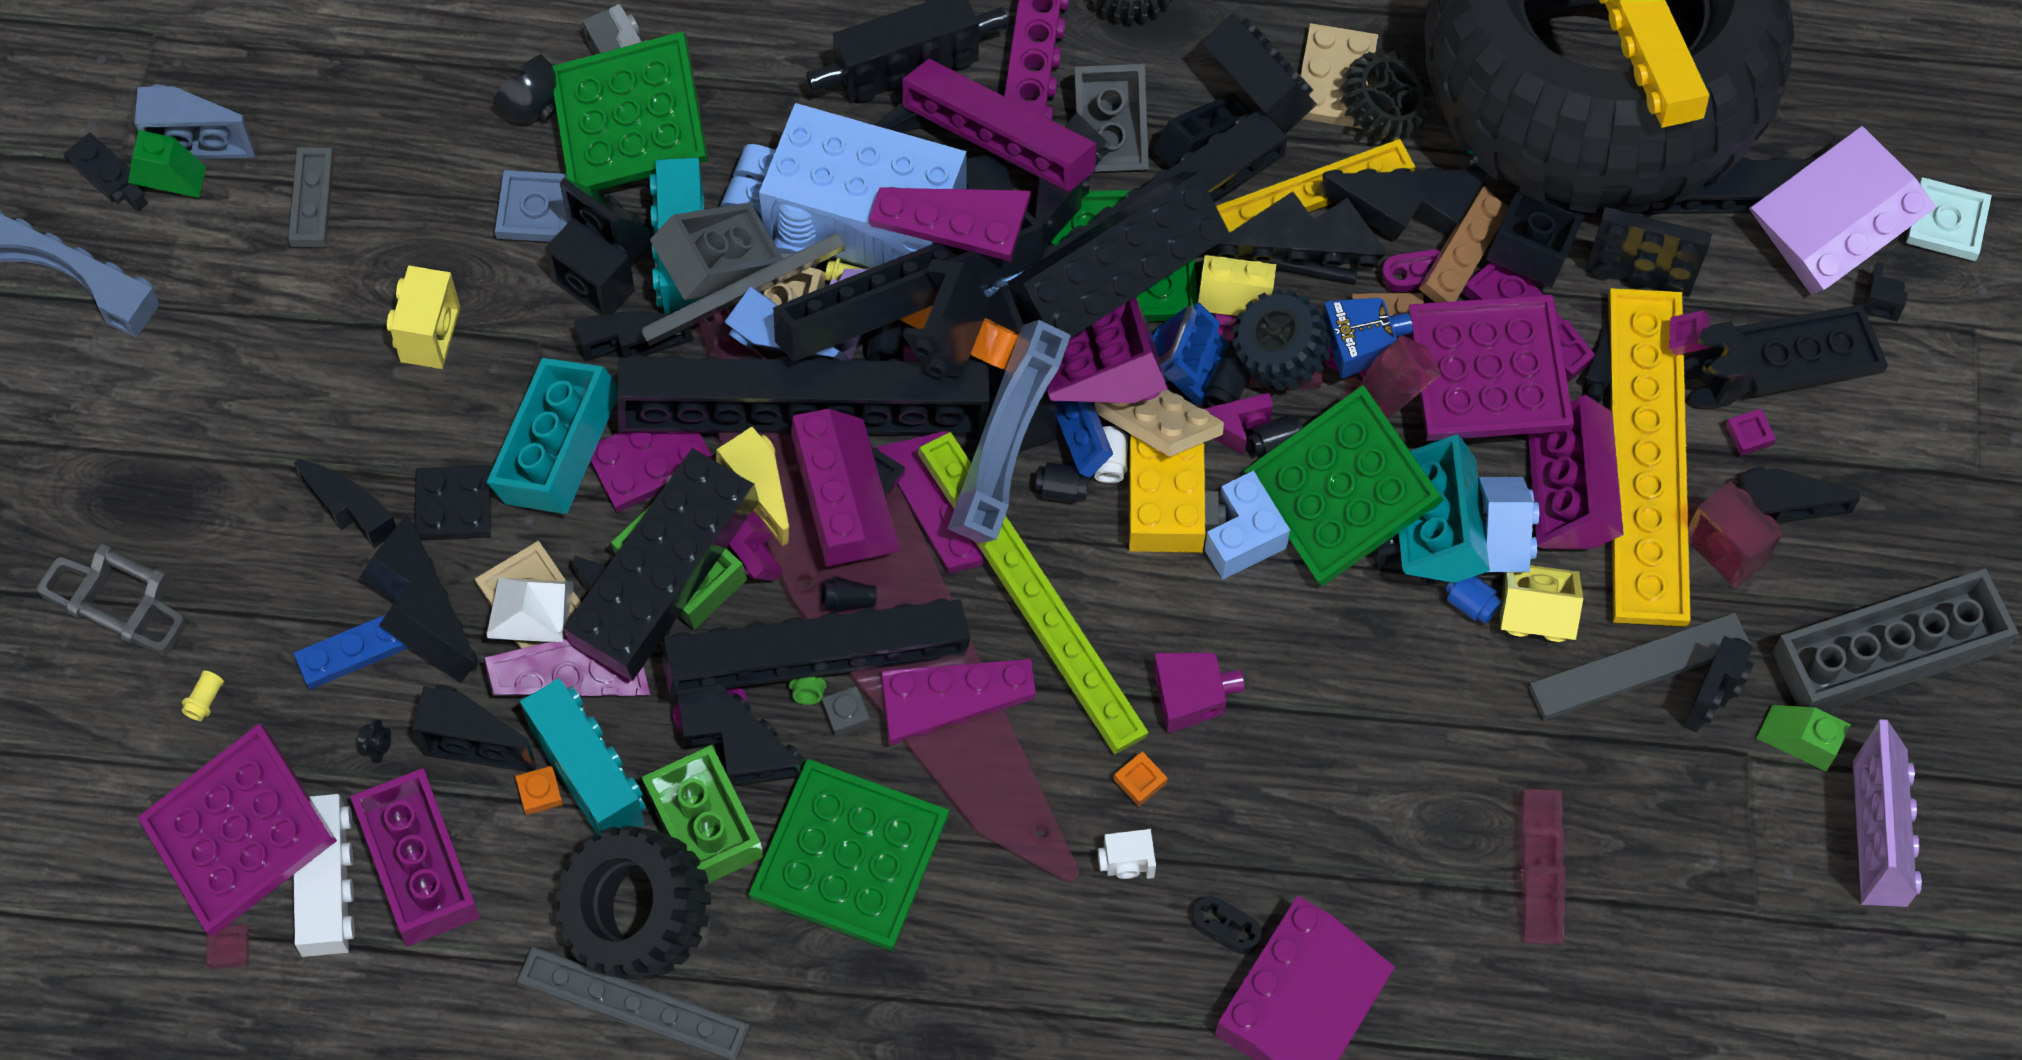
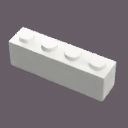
[294,794,355,957]

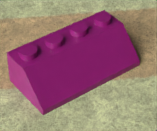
[1528,395,1624,549]
[791,409,900,567]

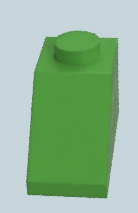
[1756,705,1851,772]

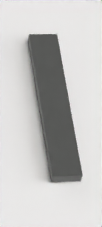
[641,233,845,346]
[1529,613,1751,721]
[517,947,750,1060]

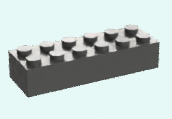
[1772,568,2019,711]

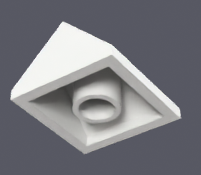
[487,577,573,643]

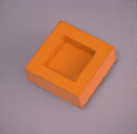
[1114,751,1168,806]
[515,766,563,815]

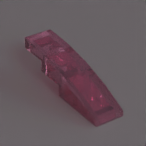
[1522,789,1566,944]

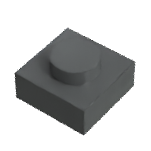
[1205,491,1226,540]
[822,686,870,736]

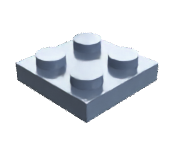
[495,170,568,242]

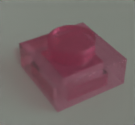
[207,924,249,969]

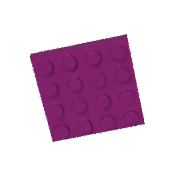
[1407,295,1574,441]
[137,723,337,936]

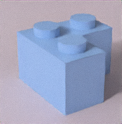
[1205,471,1290,580]
[1479,477,1539,572]

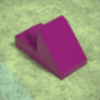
[1205,393,1273,454]

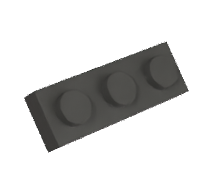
[288,147,335,247]

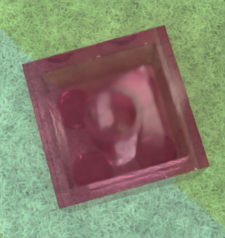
[1688,481,1783,589]

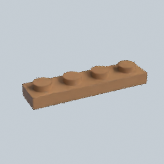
[1419,186,1509,303]

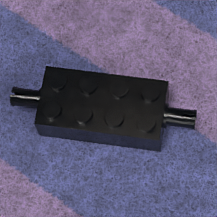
[806,0,1009,104]

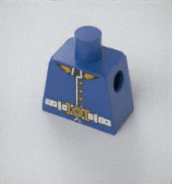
[1322,298,1413,378]

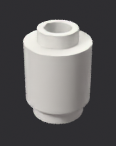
[1094,426,1129,483]

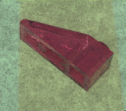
[1357,335,1442,419]

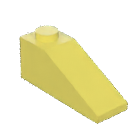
[716,427,789,546]

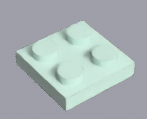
[1906,177,1992,261]

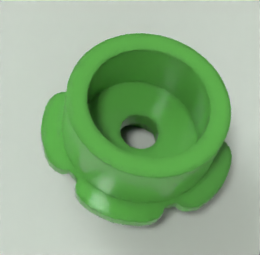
[789,676,827,705]

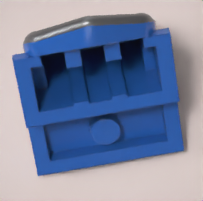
[1153,303,1229,405]

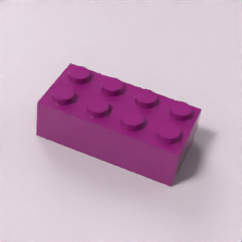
[350,768,480,947]

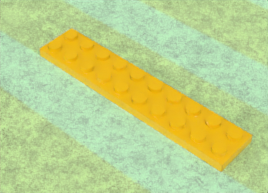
[1608,288,1690,627]

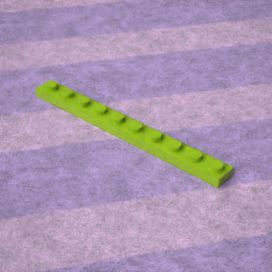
[918,432,1149,755]

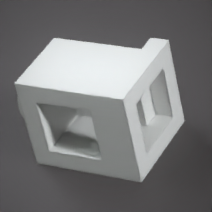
[1097,829,1156,879]

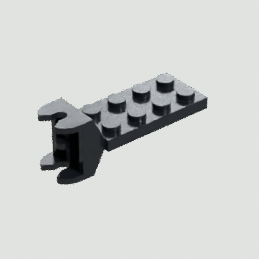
[1684,304,1888,409]

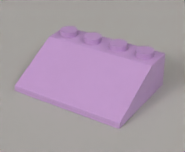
[1749,126,1936,295]
[1853,719,1922,907]

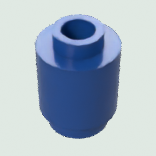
[1445,576,1503,624]

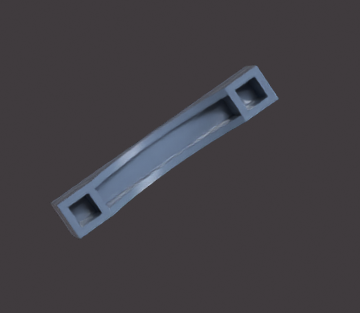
[0,210,160,338]
[947,320,1071,543]

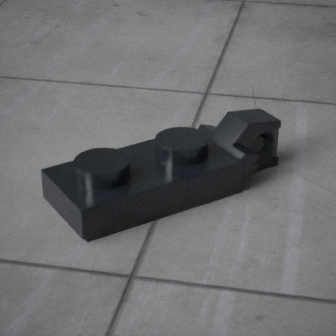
[63,132,149,212]

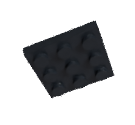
[1585,207,1712,297]

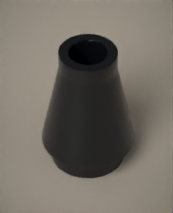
[820,576,877,613]

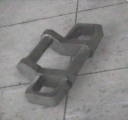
[37,542,186,656]

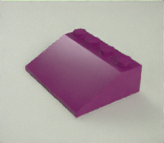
[1047,296,1168,403]
[1215,895,1395,1060]

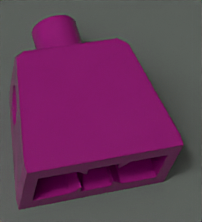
[1153,653,1244,733]

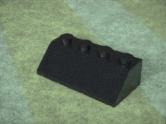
[975,285,1057,453]

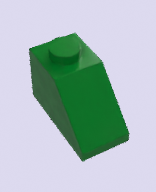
[128,130,206,198]

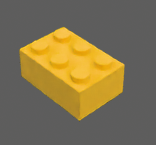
[1129,434,1205,553]

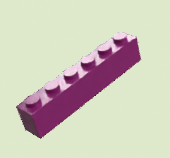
[902,59,1096,192]

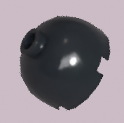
[493,54,557,123]

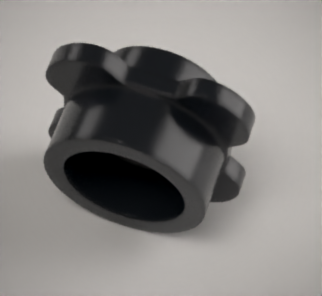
[357,719,391,763]

